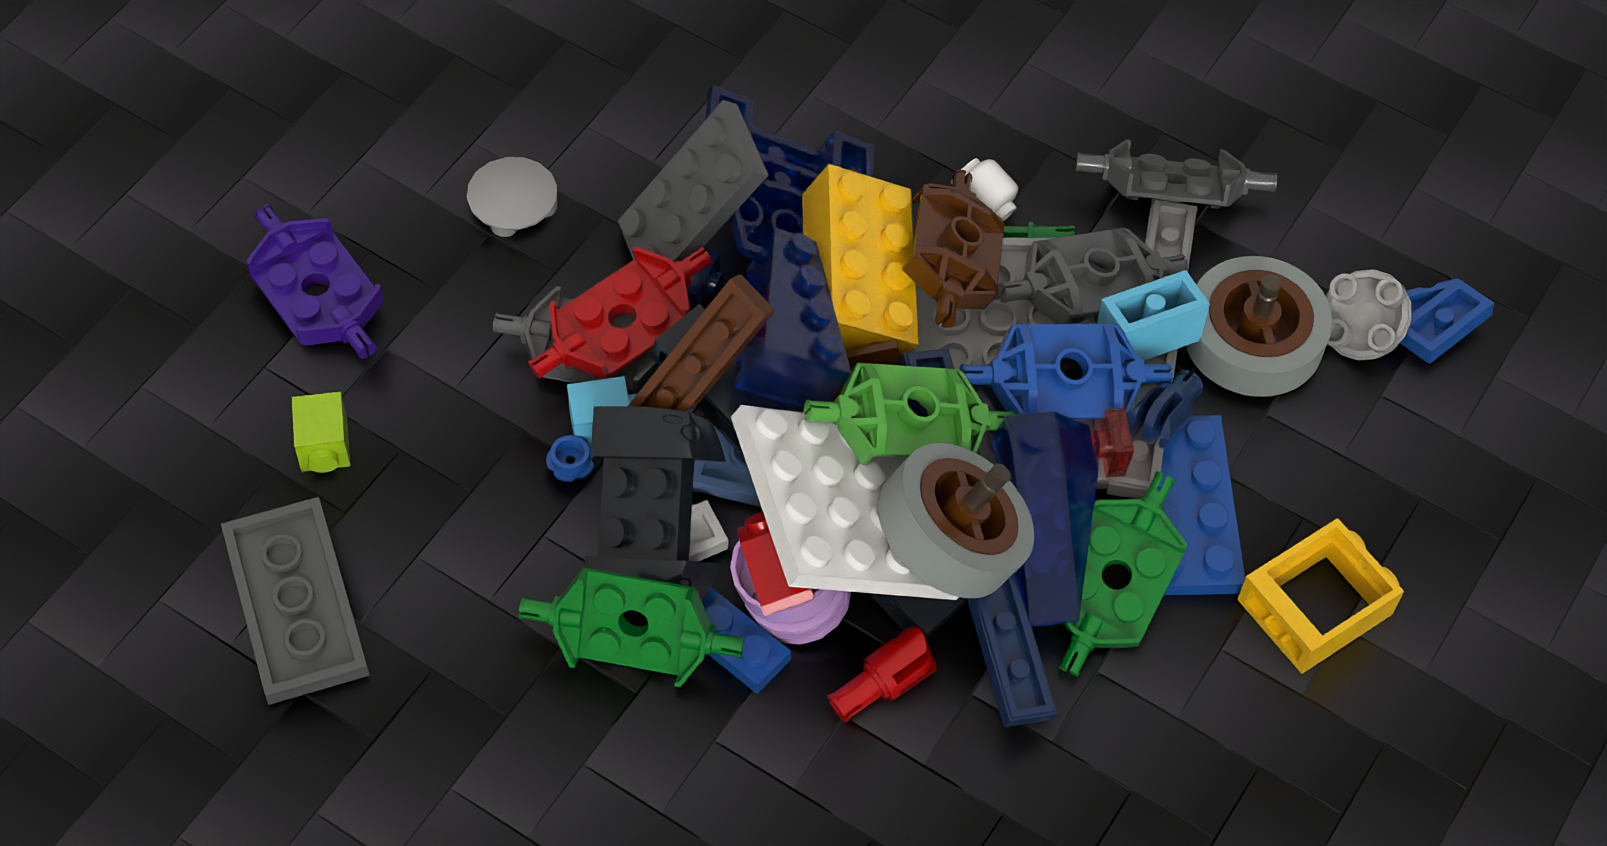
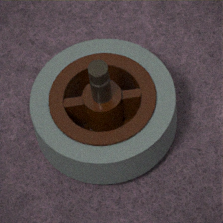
[1186,256,1332,397]
[878,443,1034,598]

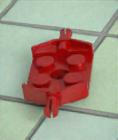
[528,246,713,379]

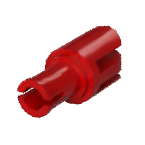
[827,626,937,723]

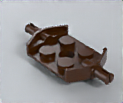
[902,170,1004,328]

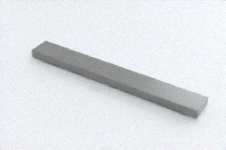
[1106,199,1197,499]

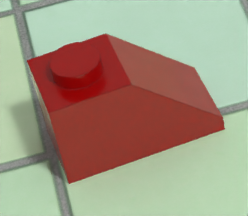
[737,512,814,616]

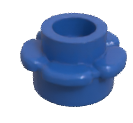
[546,435,594,482]

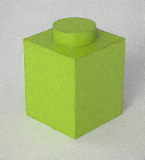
[292,392,350,473]

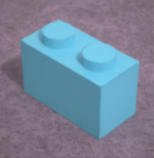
[1097,270,1210,361]

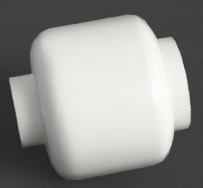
[951,158,1018,222]

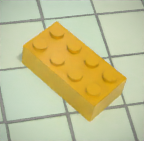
[802,164,919,354]

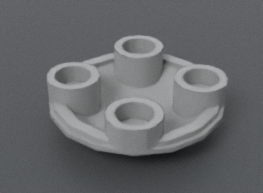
[467,157,557,237]
[1326,269,1412,361]

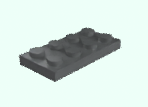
[618,100,768,262]
[221,497,370,705]

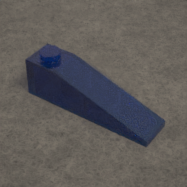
[992,412,1098,627]

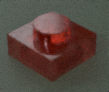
[1092,408,1134,478]

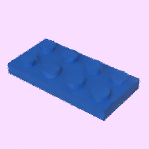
[1132,415,1245,595]

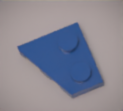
[1400,278,1494,364]

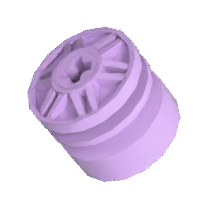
[730,541,851,645]

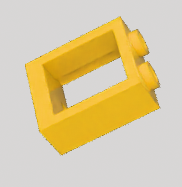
[1237,518,1404,674]

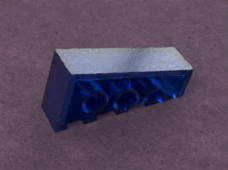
[735,228,851,409]

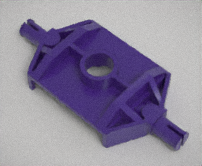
[246,205,383,359]

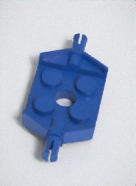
[959,324,1173,426]

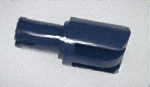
[1124,370,1203,448]

